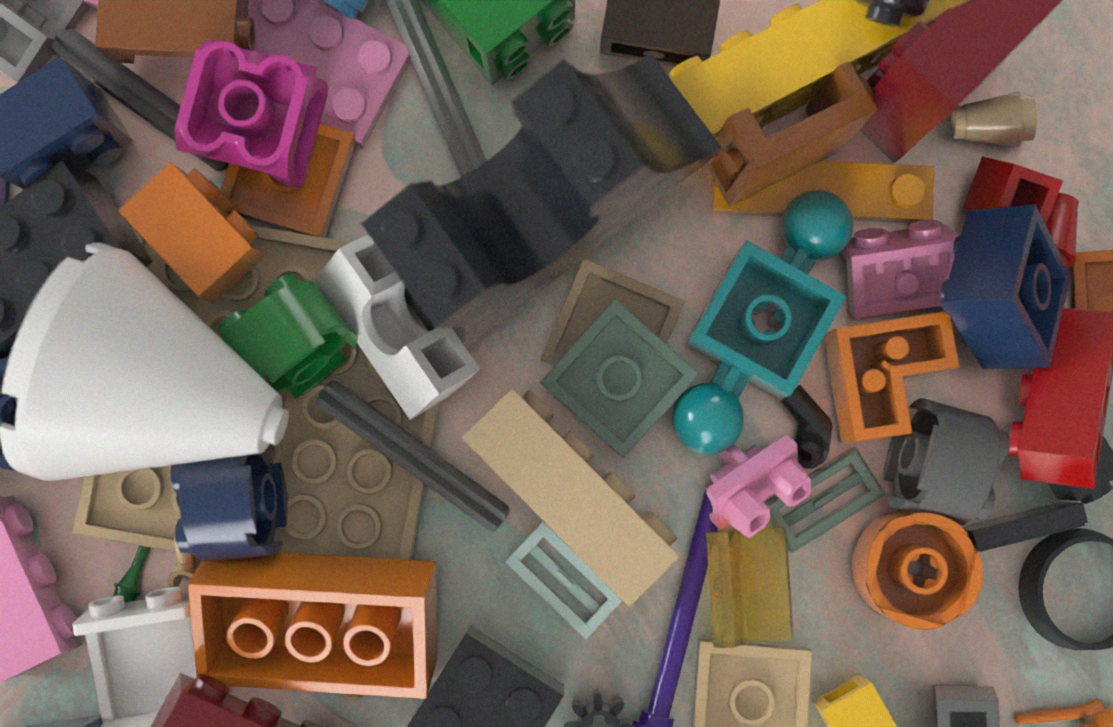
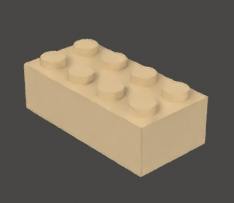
[462,388,680,608]

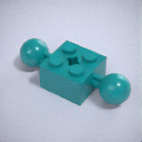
[672,190,853,455]

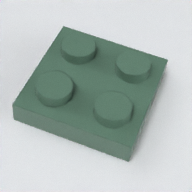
[539,299,699,458]

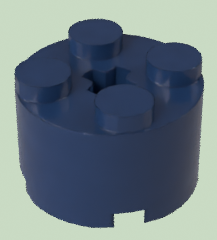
[170,443,288,562]

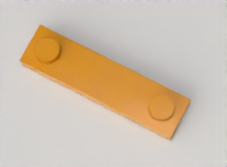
[711,161,934,223]

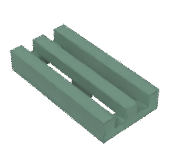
[764,447,885,553]

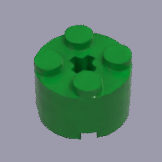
[217,274,358,399]

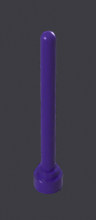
[633,490,718,727]

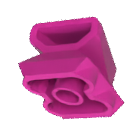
[174,40,328,188]

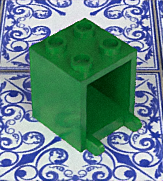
[421,0,575,86]

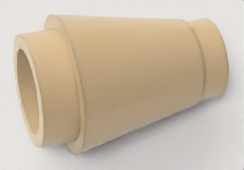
[951,91,1037,147]

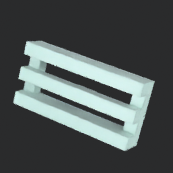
[505,521,622,639]

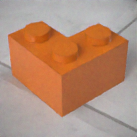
[118,161,265,304]
[824,312,959,443]

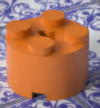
[852,510,983,630]

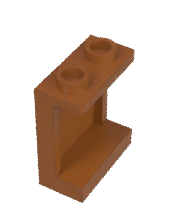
[95,0,255,64]
[705,61,878,206]

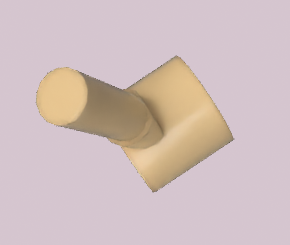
[167,532,202,587]

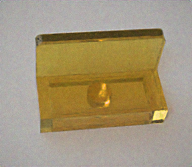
[706,527,794,648]

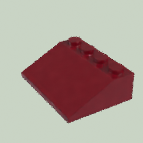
[860,0,1063,164]

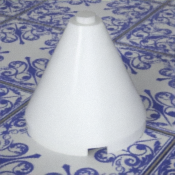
[0,243,289,481]

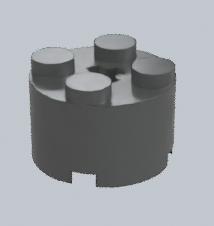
[884,398,1010,526]

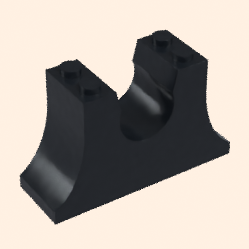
[361,54,724,348]

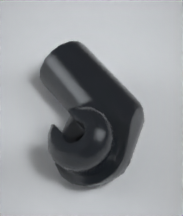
[779,384,833,469]

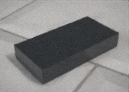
[962,501,1088,552]

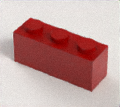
[1009,308,1113,489]

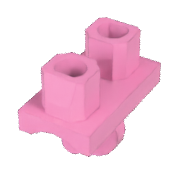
[706,434,811,538]

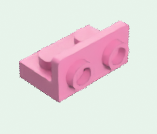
[840,220,958,319]

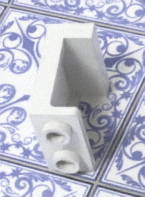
[72,587,196,727]

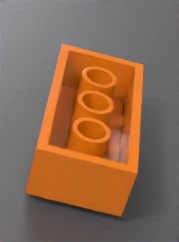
[188,552,437,699]

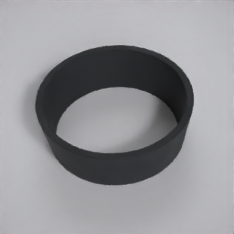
[1018,528,1113,650]

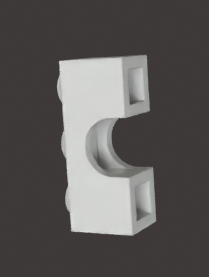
[314,235,480,420]

